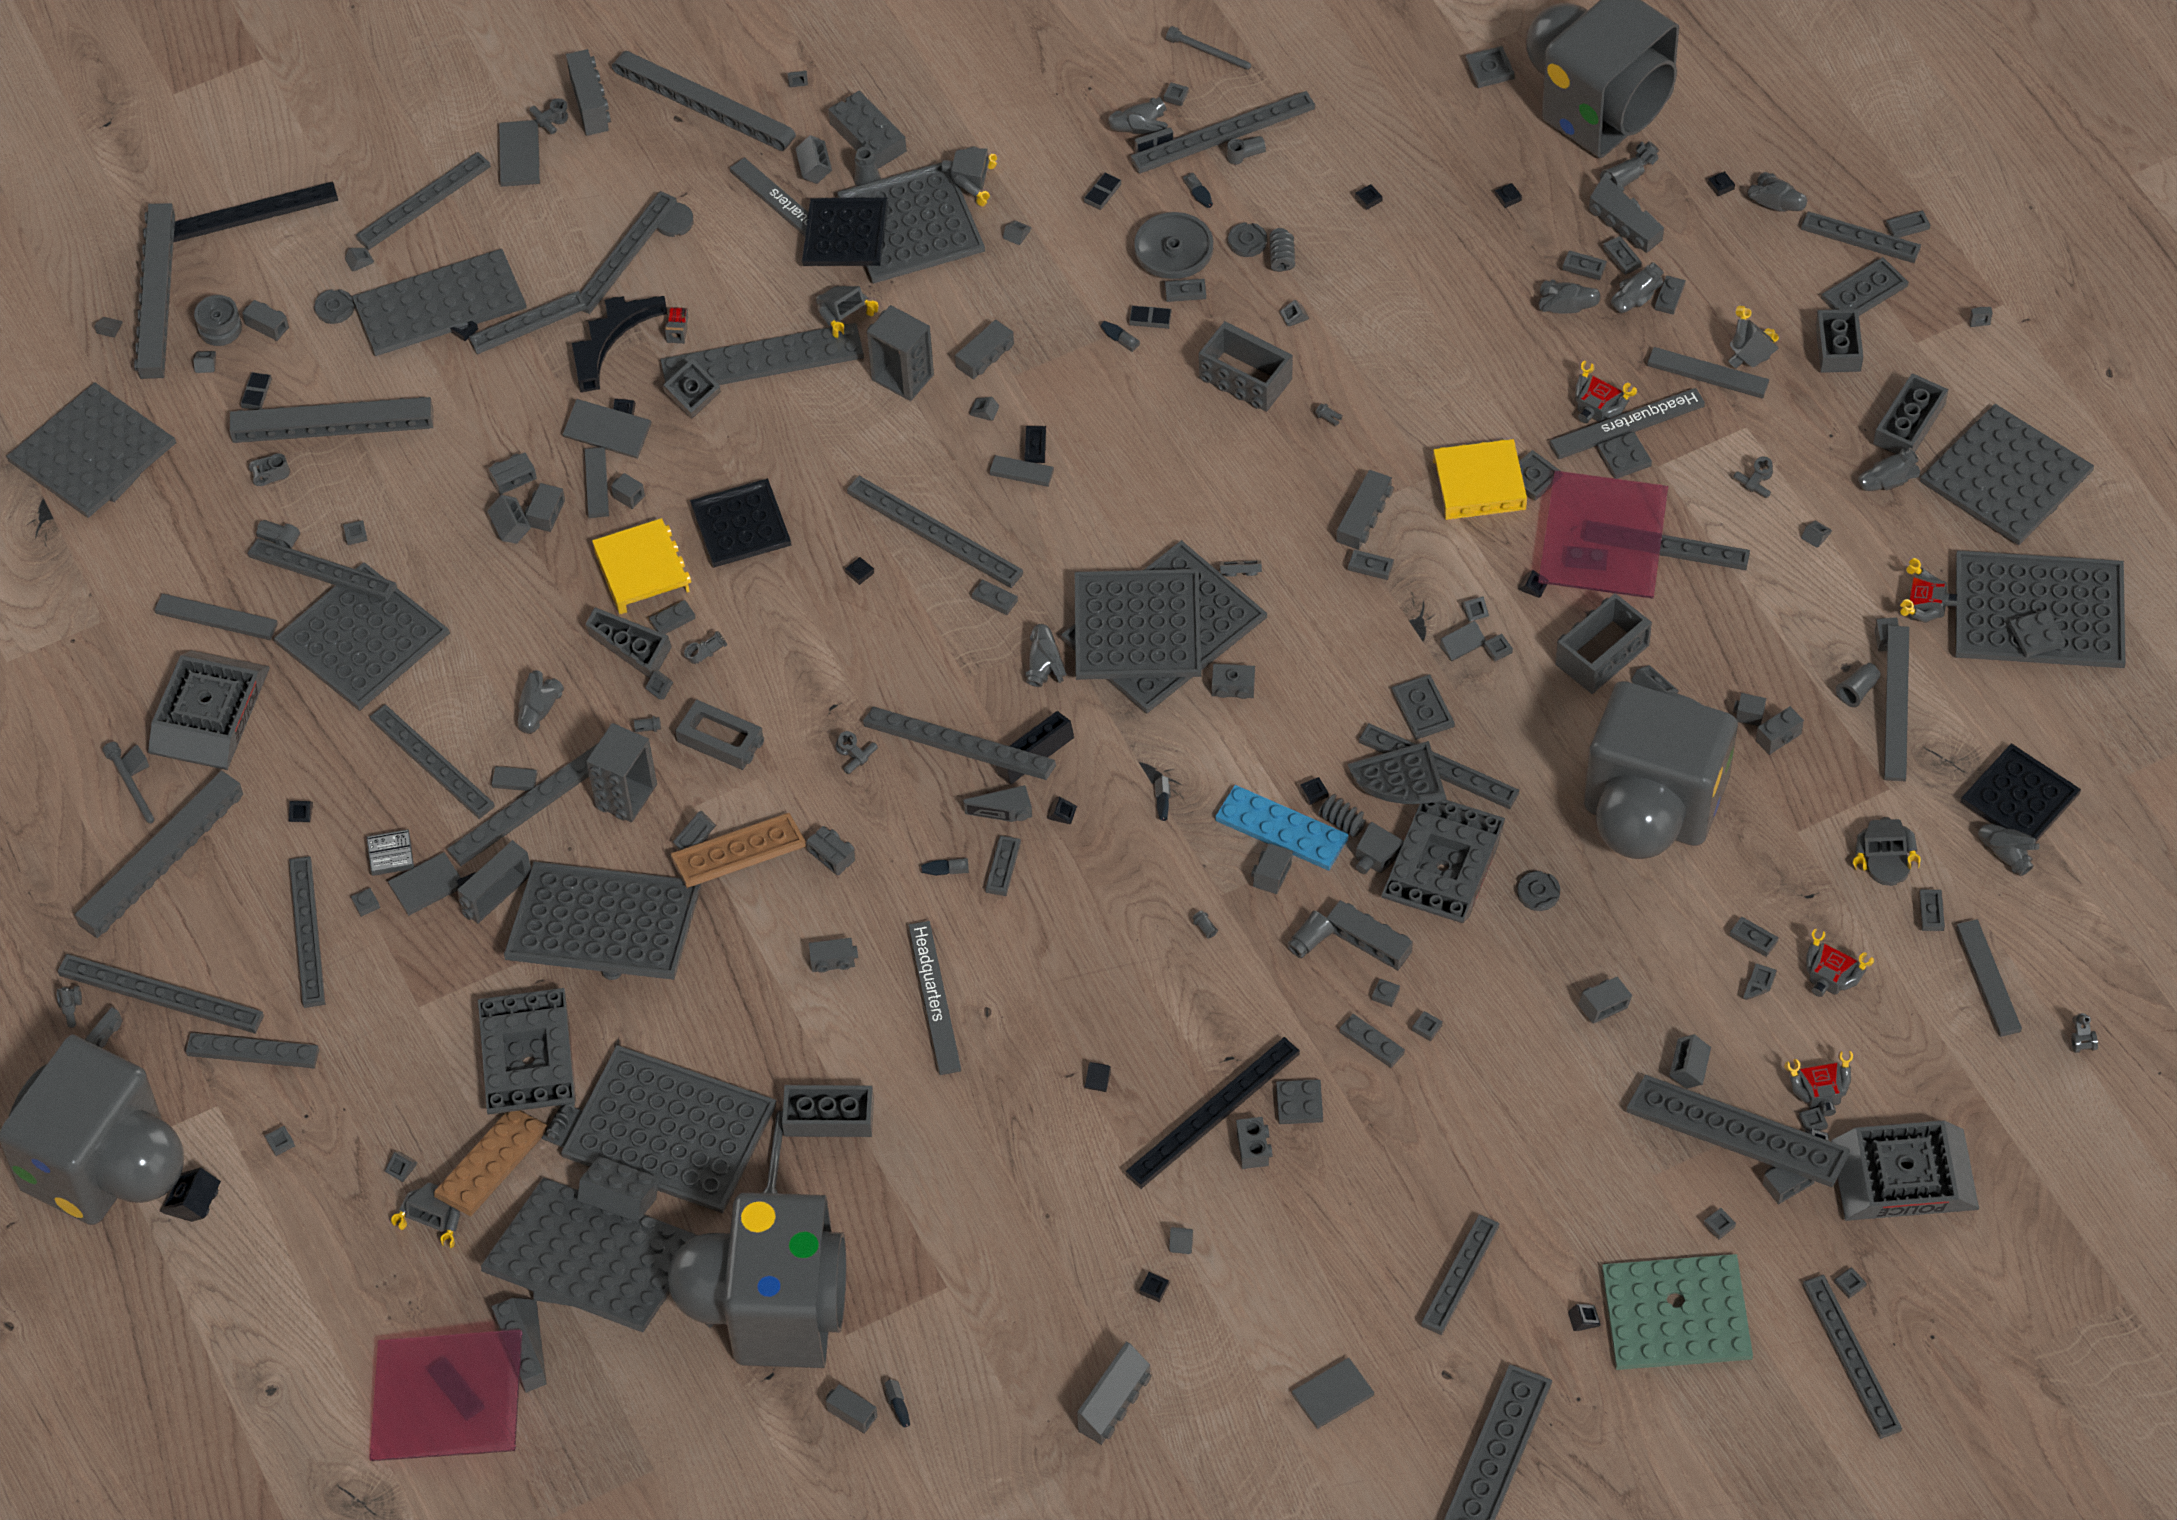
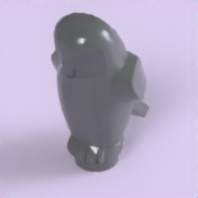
[1108,97,1168,135]
[1748,172,1808,211]
[1611,262,1664,313]
[1538,279,1600,314]
[1858,447,1920,491]
[1025,624,1067,687]
[518,670,564,734]
[1978,824,2039,876]

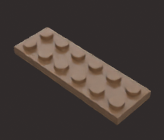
[671,813,806,888]
[434,1111,548,1217]

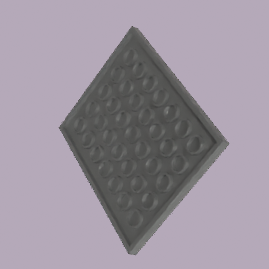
[1061,540,1267,714]
[1955,550,2126,668]
[504,862,701,980]
[561,1045,777,1213]
[481,1177,699,1333]

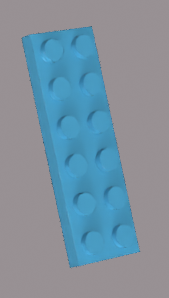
[1215,785,1349,871]

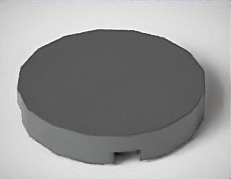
[657,202,694,237]
[1228,222,1267,257]
[315,289,354,324]
[1867,855,1910,886]
[1517,871,1561,911]

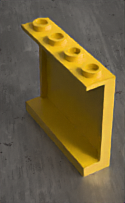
[1433,439,1527,520]
[592,518,691,615]

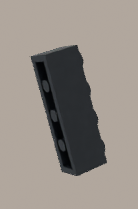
[996,711,1075,784]

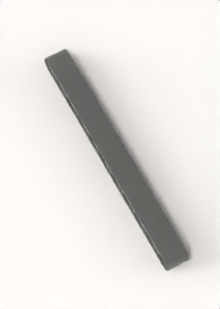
[612,51,796,151]

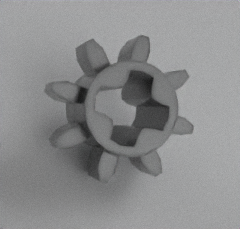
[1635,141,1659,165]

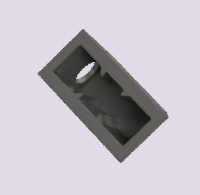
[1356,822,1404,874]

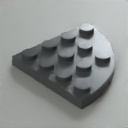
[1348,741,1446,804]

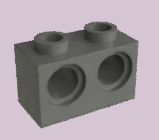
[1236,1117,1273,1169]

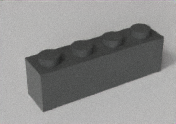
[1337,469,1394,550]
[1327,900,1413,971]

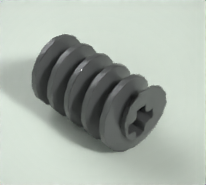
[1269,228,1295,272]
[1319,794,1366,837]

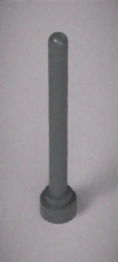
[1166,26,1251,70]
[102,742,154,824]
[762,1111,783,1194]

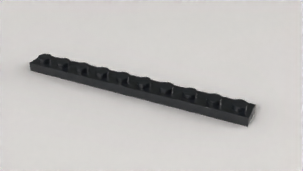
[143,182,339,242]
[1126,1037,1300,1189]

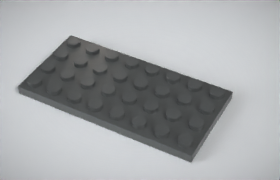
[352,249,527,356]

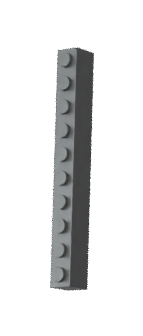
[134,203,175,379]
[230,397,433,443]
[75,770,243,938]

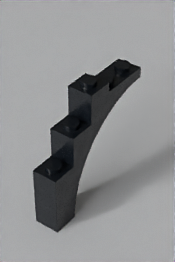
[572,296,667,392]

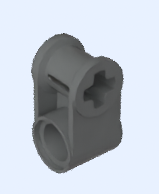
[249,453,290,486]

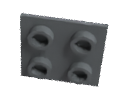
[542,1103,583,1148]

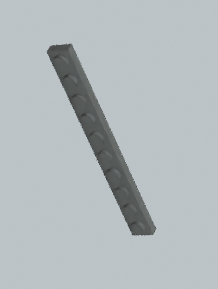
[1131,91,1315,174]
[847,476,1023,588]
[863,707,1056,780]
[447,744,597,867]
[57,954,264,1034]

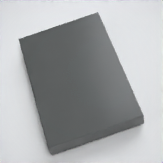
[1391,674,1455,740]
[388,852,461,916]
[1292,1358,1374,1429]

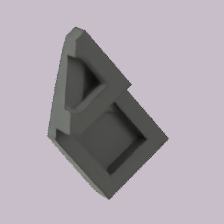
[1743,963,1777,1000]

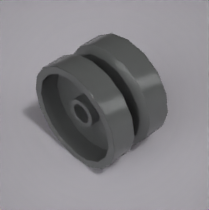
[194,295,242,346]

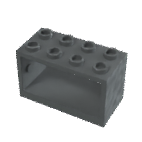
[867,305,934,401]
[1199,321,1293,412]
[1556,593,1652,694]
[586,723,657,822]

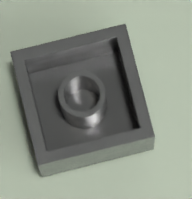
[663,358,721,419]

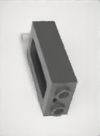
[676,699,764,770]
[457,840,531,924]

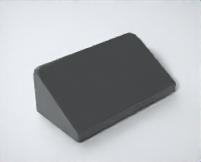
[1440,621,1486,662]
[1632,665,1679,693]

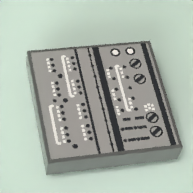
[367,829,414,876]

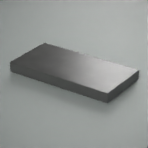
[499,120,540,187]
[1821,257,1909,316]
[563,399,652,459]

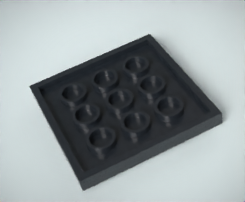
[802,198,889,266]
[690,478,792,568]
[1960,743,2081,843]

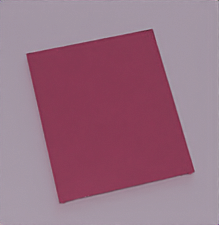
[1538,471,1668,599]
[369,1330,523,1461]

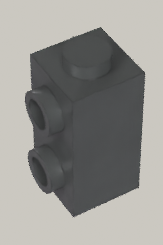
[242,300,289,341]
[809,938,858,973]
[826,1384,878,1434]

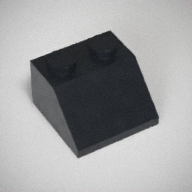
[160,1167,221,1222]

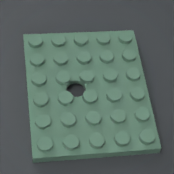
[1602,1254,1753,1370]

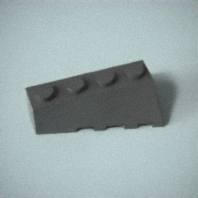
[1589,172,1664,253]
[491,1298,547,1393]

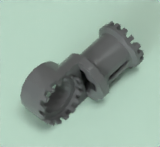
[684,631,728,664]

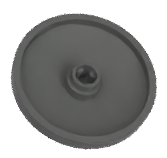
[1135,212,1213,279]

